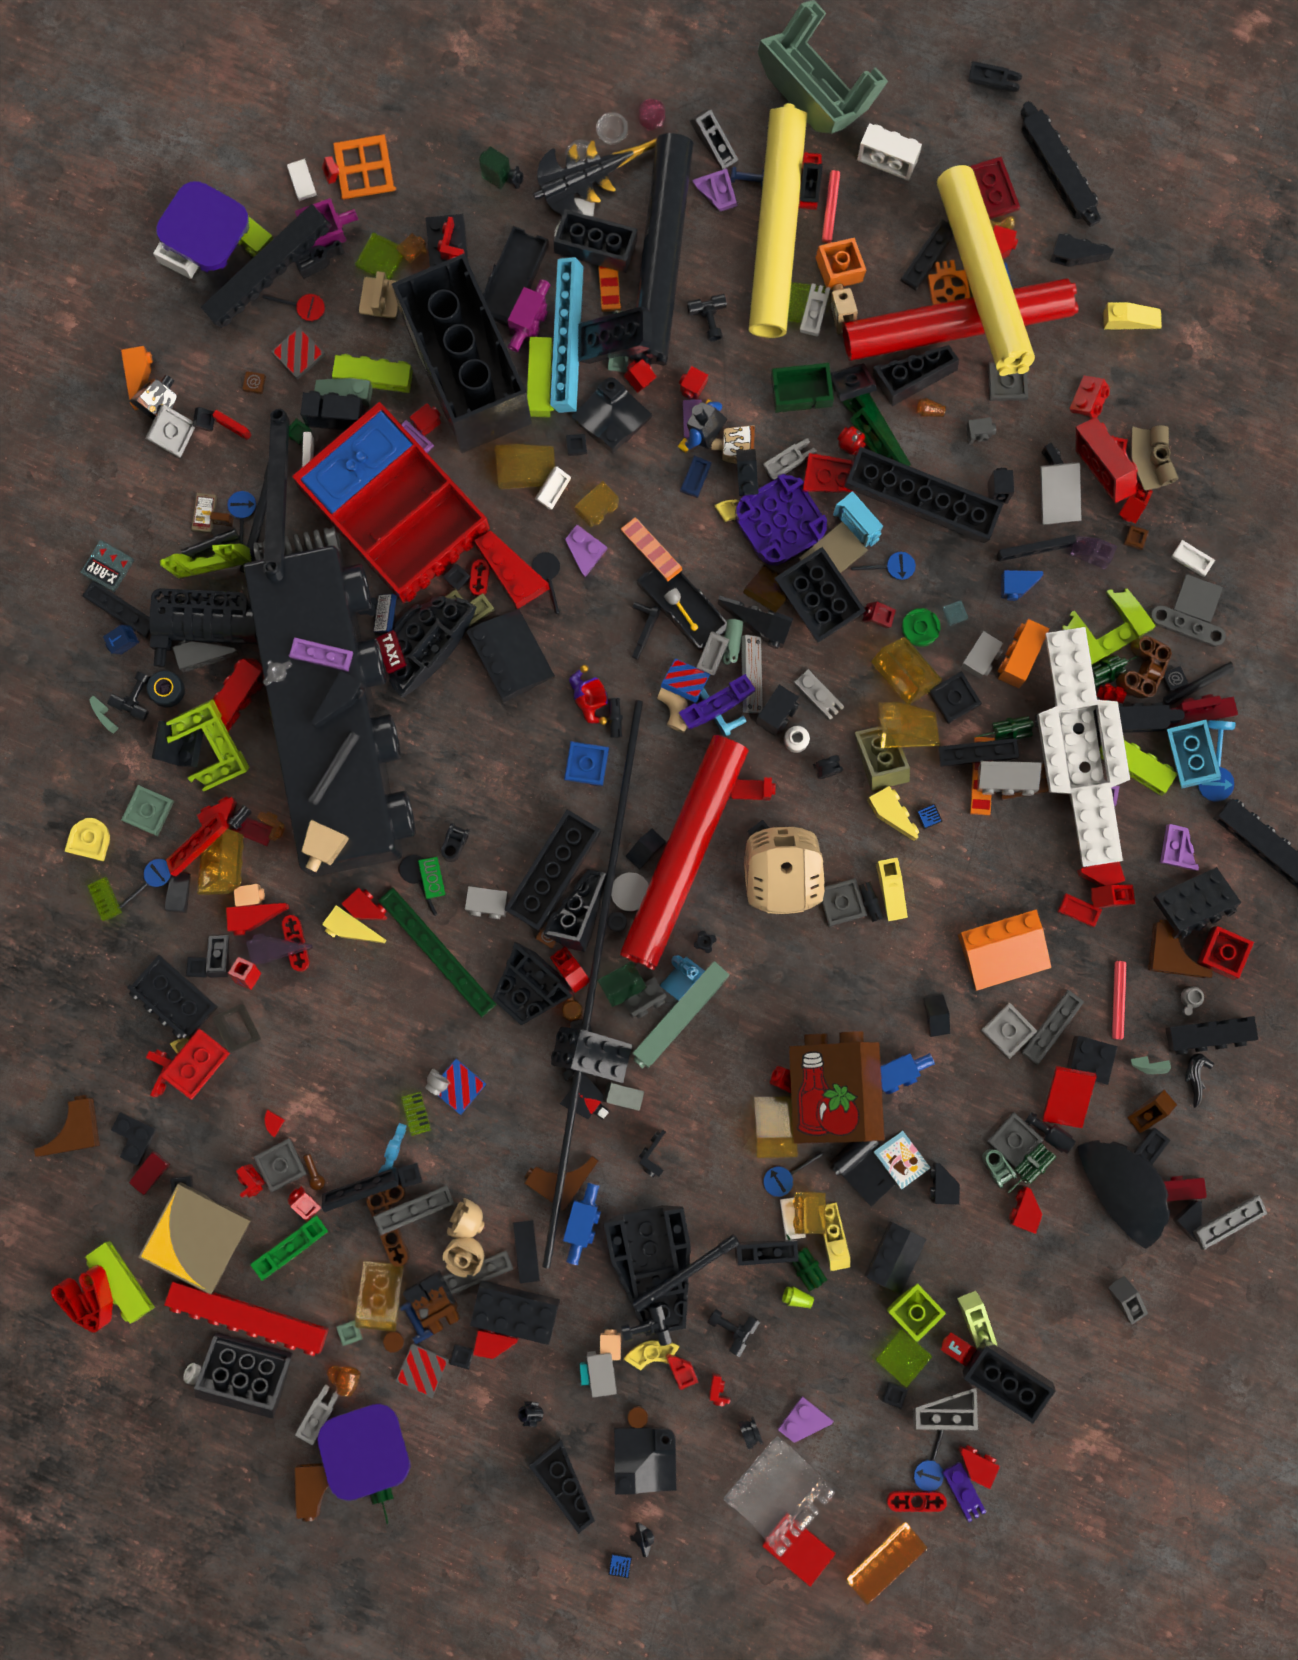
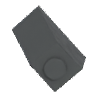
[1108,1276,1148,1325]

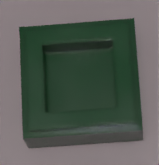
[289,418,312,445]

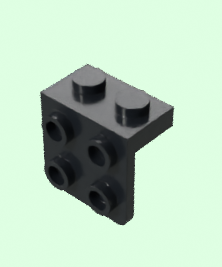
[639,1130,666,1178]

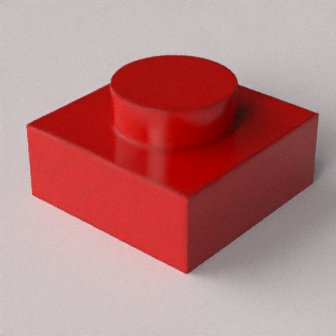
[322,156,339,184]

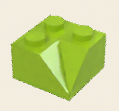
[886,1283,946,1342]

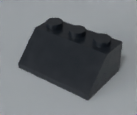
[865,1221,927,1294]

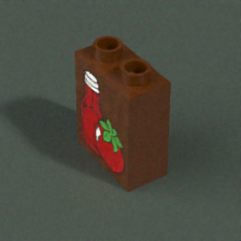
[789,1031,885,1144]

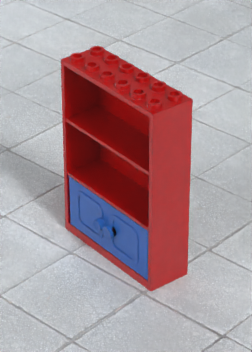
[292,401,490,604]

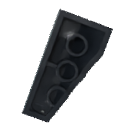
[718,596,793,649]
[543,869,607,952]

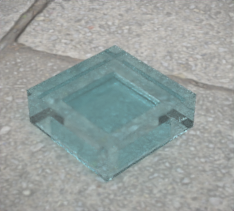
[942,600,968,626]

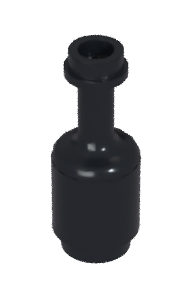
[1025,1112,1076,1154]

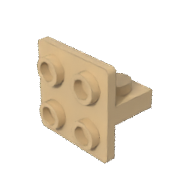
[359,271,398,319]

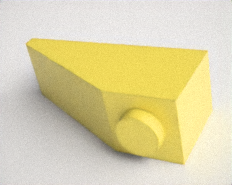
[1103,302,1161,329]
[322,905,387,944]

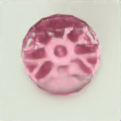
[639,99,665,130]

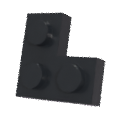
[111,1112,157,1166]

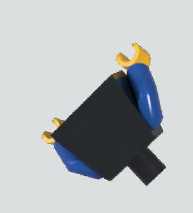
[678,399,727,453]

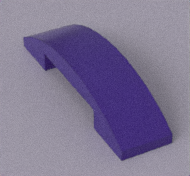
[679,674,756,729]

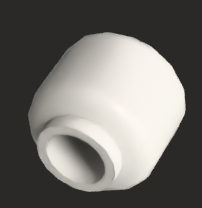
[784,726,810,753]

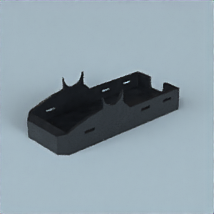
[483,226,549,327]
[578,307,652,364]
[637,567,727,651]

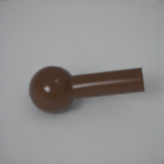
[303,1153,325,1191]

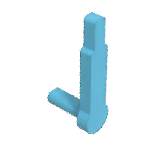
[700,689,746,737]

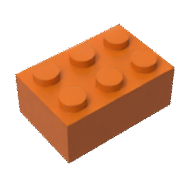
[997,619,1050,688]

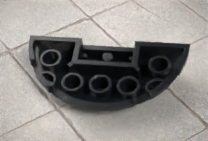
[389,596,477,698]
[1077,1140,1170,1249]

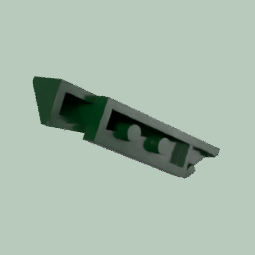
[843,393,911,466]

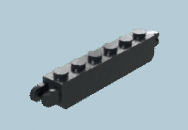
[1021,101,1101,227]
[1034,702,1185,734]

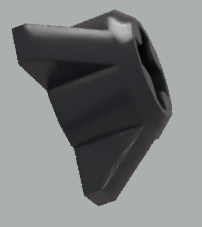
[630,1522,654,1557]

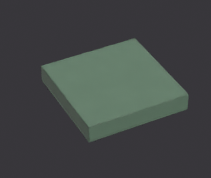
[121,785,174,836]

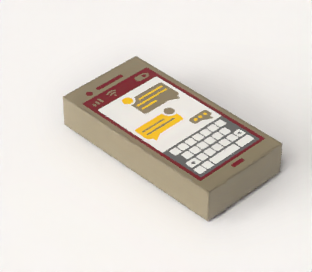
[191,493,217,534]

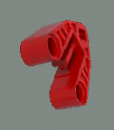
[51,1265,113,1333]

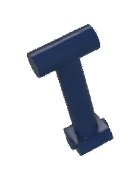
[730,167,764,189]
[399,1301,433,1344]

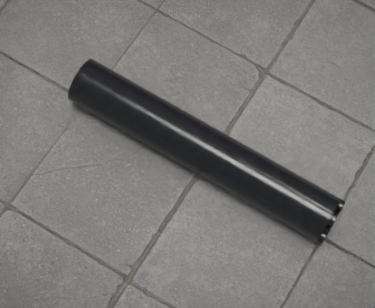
[630,133,693,366]

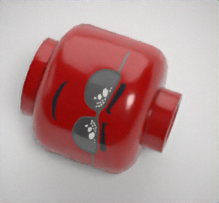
[837,426,866,455]

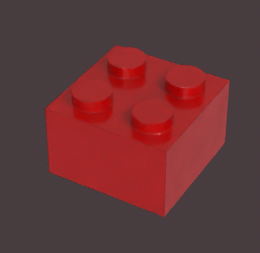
[1197,926,1254,980]

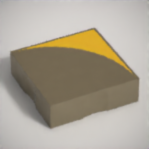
[138,1182,252,1294]

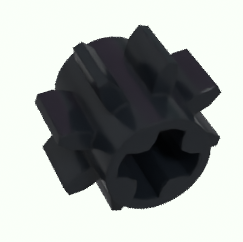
[518,1401,543,1427]

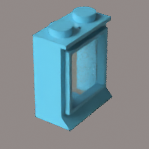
[833,491,883,547]

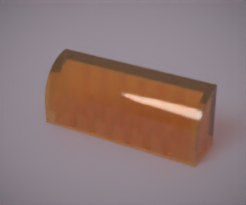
[845,1522,929,1605]

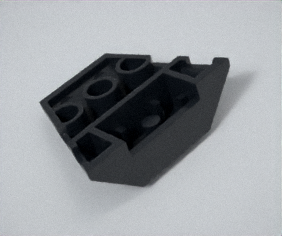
[492,942,574,1026]

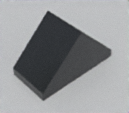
[800,163,823,203]
[625,828,666,870]
[923,995,950,1037]
[1173,1200,1202,1242]

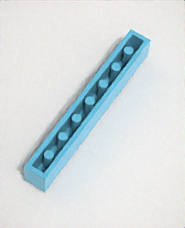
[550,257,583,413]

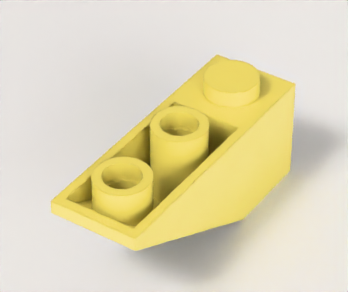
[867,786,919,841]
[876,857,908,921]
[817,1203,850,1271]

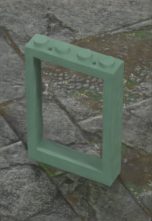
[633,961,730,1069]

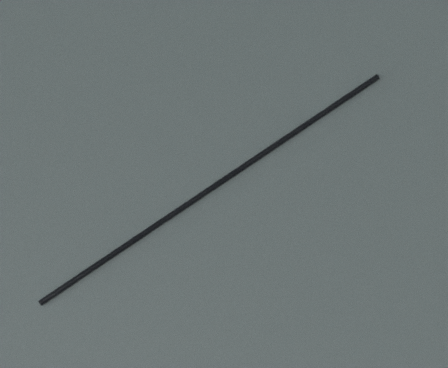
[542,700,643,1269]

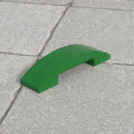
[250,1215,329,1281]

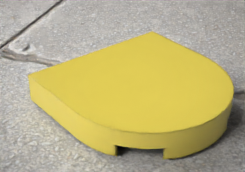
[65,818,110,861]

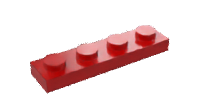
[166,812,228,876]

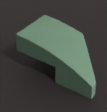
[89,695,119,734]
[1131,1056,1171,1074]

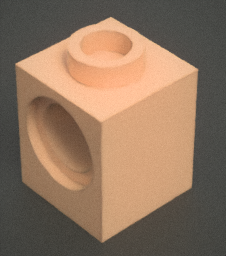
[233,884,265,907]
[600,1329,621,1360]

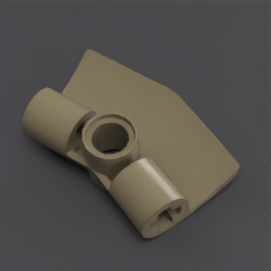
[1131,426,1179,491]

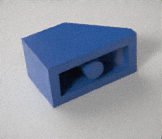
[1001,570,1043,601]

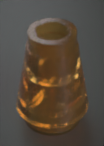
[916,397,946,417]

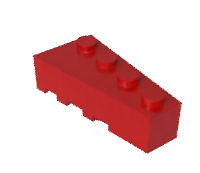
[474,531,550,609]
[213,658,264,731]

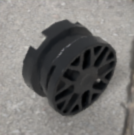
[813,755,844,779]
[738,1416,763,1450]

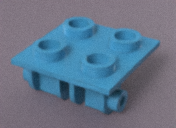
[660,955,705,1001]

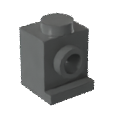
[966,417,996,445]

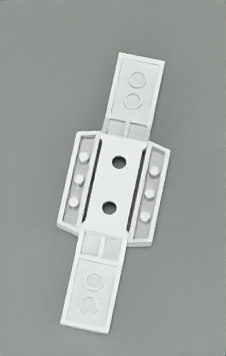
[1037,627,1130,867]

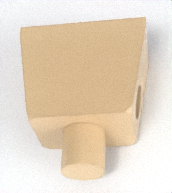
[302,820,349,872]

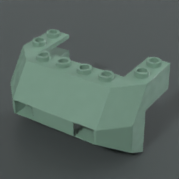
[758,0,888,134]

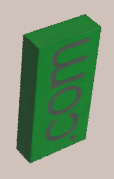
[418,857,446,899]

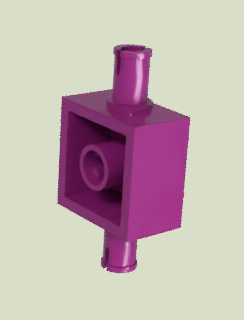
[295,198,358,248]
[508,279,550,352]

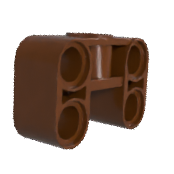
[1116,636,1172,699]

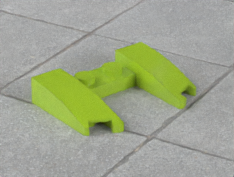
[160,543,251,579]
[1062,589,1156,665]
[166,699,250,791]

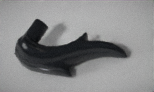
[1185,1053,1214,1108]

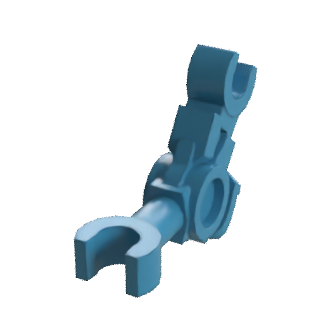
[378,1123,407,1173]

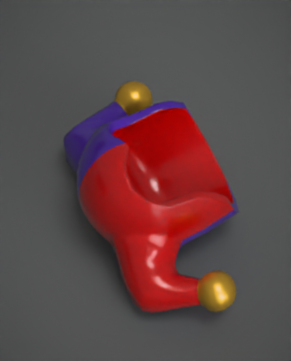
[569,665,608,725]

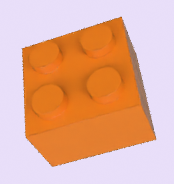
[815,238,866,290]

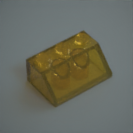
[871,637,942,705]
[197,829,244,895]

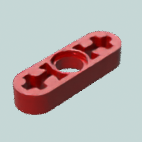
[282,915,310,972]
[887,1491,947,1512]

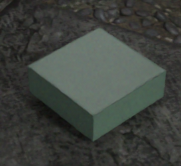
[337,1319,363,1346]

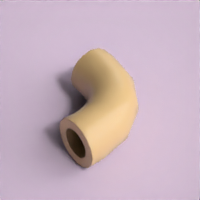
[657,688,688,733]

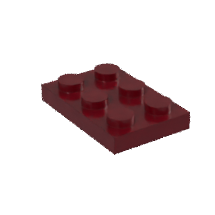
[969,156,1020,220]

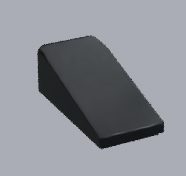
[165,873,191,913]
[206,935,229,978]

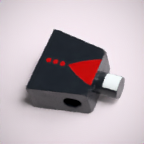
[560,1074,610,1120]

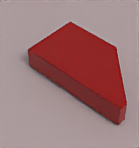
[666,1353,698,1390]

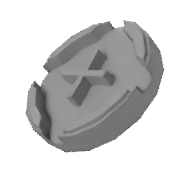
[611,872,649,912]

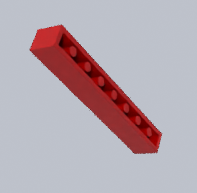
[164,1280,329,1356]

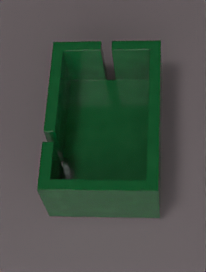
[771,363,834,413]

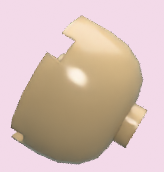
[447,1198,485,1238]
[442,1238,484,1277]

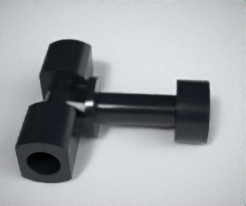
[687,294,727,342]
[107,671,150,722]
[621,1302,672,1346]
[707,1309,760,1357]

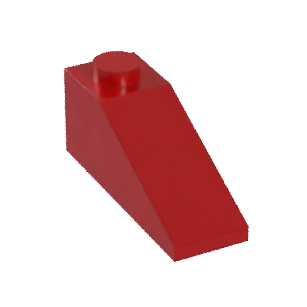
[226,903,289,936]

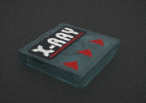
[80,540,135,593]

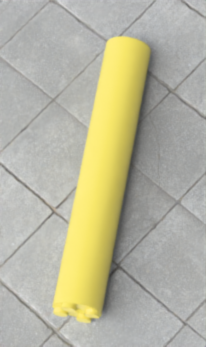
[749,104,807,338]
[937,165,1035,376]

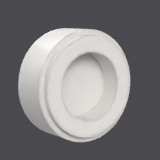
[184,1363,202,1385]

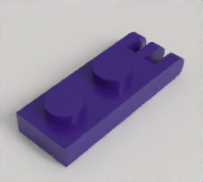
[941,1462,986,1523]

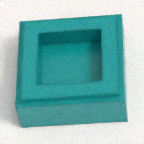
[580,1362,590,1385]

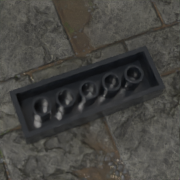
[504,809,601,932]

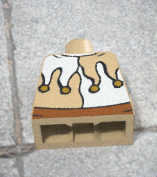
[831,284,858,334]
[711,426,755,464]

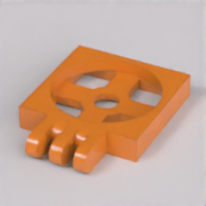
[927,260,970,305]

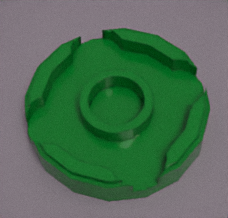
[901,608,941,647]

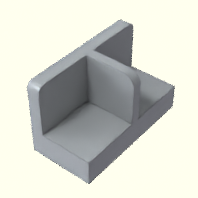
[587,1351,617,1397]

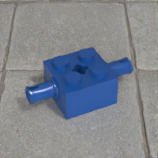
[881,1053,935,1095]
[563,1183,601,1265]

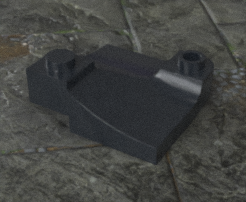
[571,377,652,454]
[614,1427,677,1495]

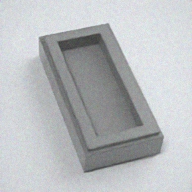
[696,632,730,676]

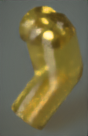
[990,216,1016,229]

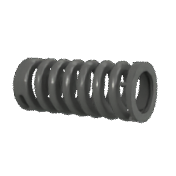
[254,526,343,561]

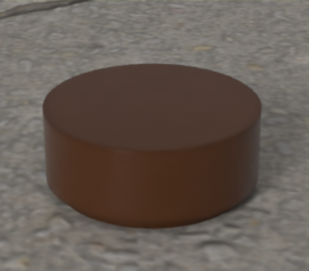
[383,1331,404,1353]
[628,1406,648,1428]

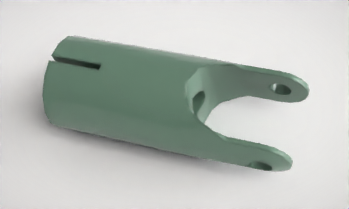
[723,619,743,665]

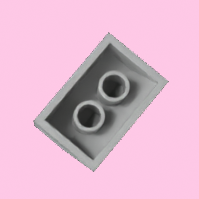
[978,761,1041,796]

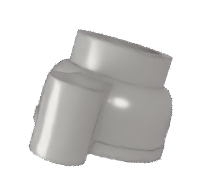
[1181,986,1204,1016]
[425,1069,450,1095]

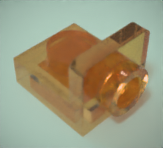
[396,233,427,264]

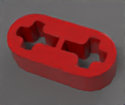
[470,559,490,597]

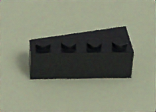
[873,345,959,406]
[1165,1016,1259,1055]
[528,1439,595,1534]

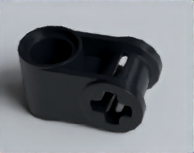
[441,823,470,862]

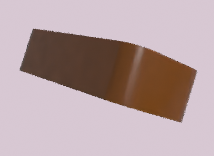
[367,1184,410,1267]

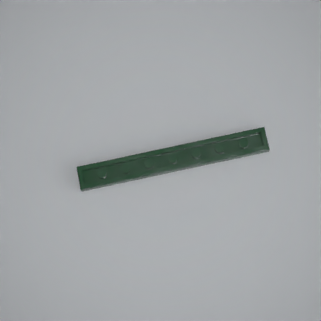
[378,888,497,1018]

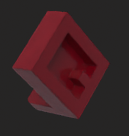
[862,602,896,628]

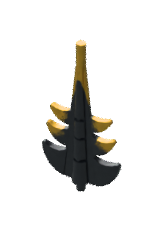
[533,139,656,216]

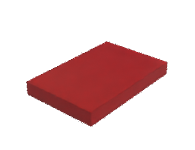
[160,1028,230,1100]
[1042,1066,1096,1128]
[762,1512,836,1587]

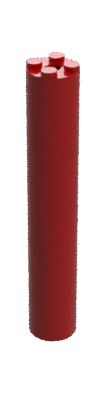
[842,278,1079,361]
[620,735,749,970]

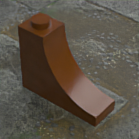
[1148,920,1213,979]
[34,1095,100,1157]
[524,1156,599,1211]
[295,1463,329,1521]

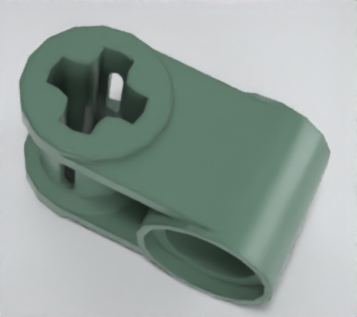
[982,1149,1017,1188]

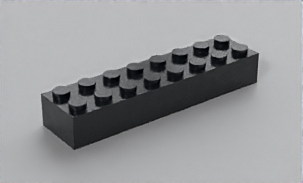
[843,447,1003,543]

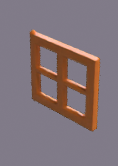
[333,134,396,200]

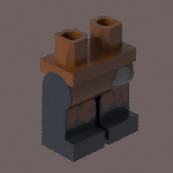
[402,1270,460,1335]

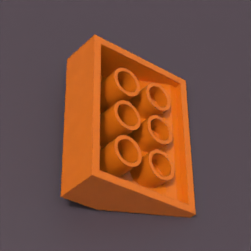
[958,910,1051,991]

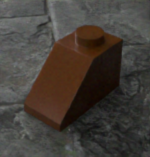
[1127,1089,1177,1133]

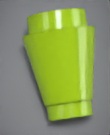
[782,1286,814,1308]

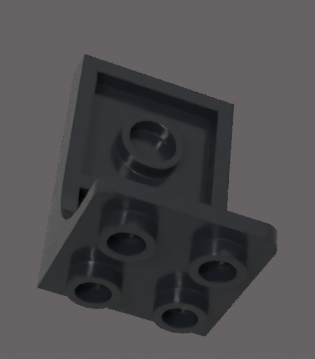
[551,1027,632,1083]

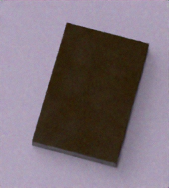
[743,565,787,613]

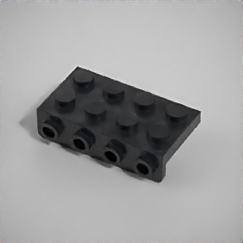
[1153,867,1241,939]
[127,955,218,1040]

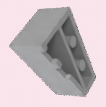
[913,1388,978,1431]

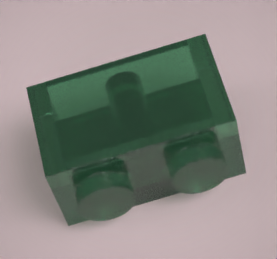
[479,146,510,189]
[597,961,647,1007]

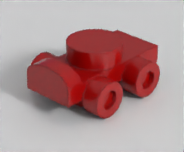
[1096,684,1127,704]

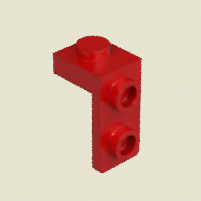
[438,217,465,260]
[731,777,776,801]
[146,1049,172,1097]

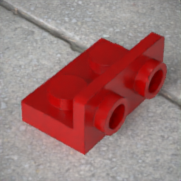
[236,1164,266,1198]

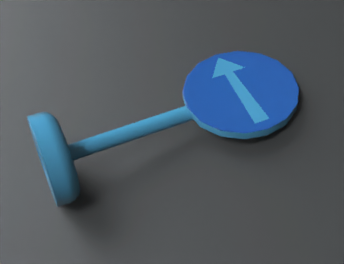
[1199,721,1236,801]

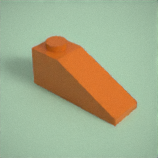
[121,346,153,410]

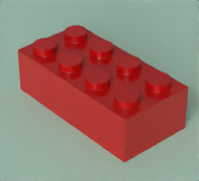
[1076,417,1138,503]

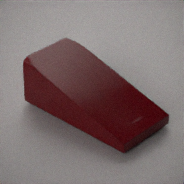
[129,1151,170,1195]

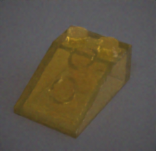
[495,444,555,489]
[877,702,940,748]
[754,1096,798,1158]
[355,1261,404,1331]

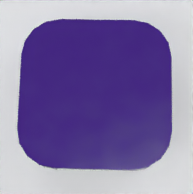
[157,181,249,272]
[735,474,827,565]
[318,1404,411,1501]

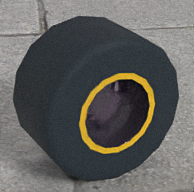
[147,671,185,708]

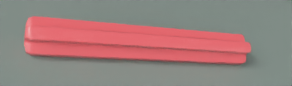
[822,170,840,243]
[1112,961,1126,1040]

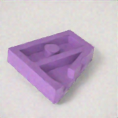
[692,169,738,212]
[565,525,607,577]
[1160,824,1199,871]
[778,1396,834,1443]

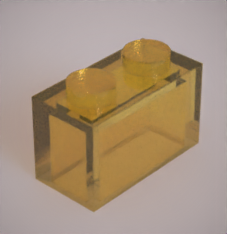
[575,481,619,527]
[793,1192,826,1234]

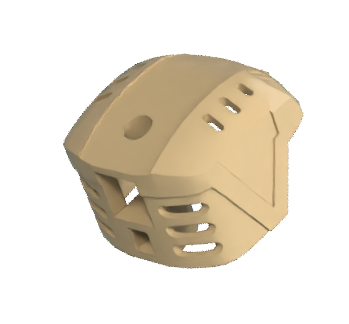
[744,827,825,914]

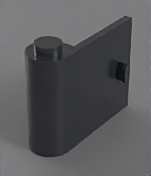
[830,1141,897,1207]

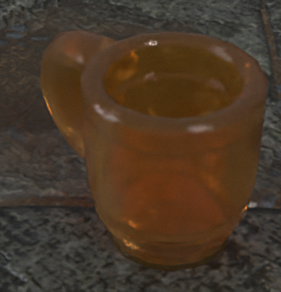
[562,989,583,1022]
[327,1366,361,1397]

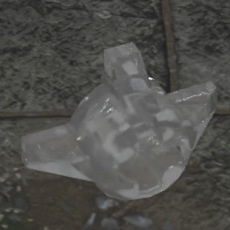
[263,660,293,686]

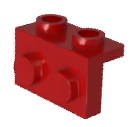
[1069,375,1110,419]

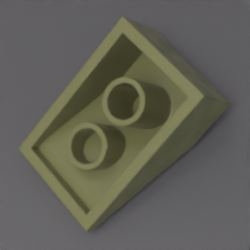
[855,723,910,791]

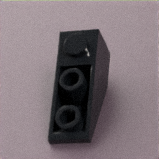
[1050,233,1114,267]

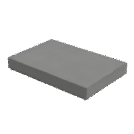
[1040,462,1081,524]

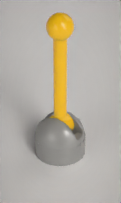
[664,588,698,631]

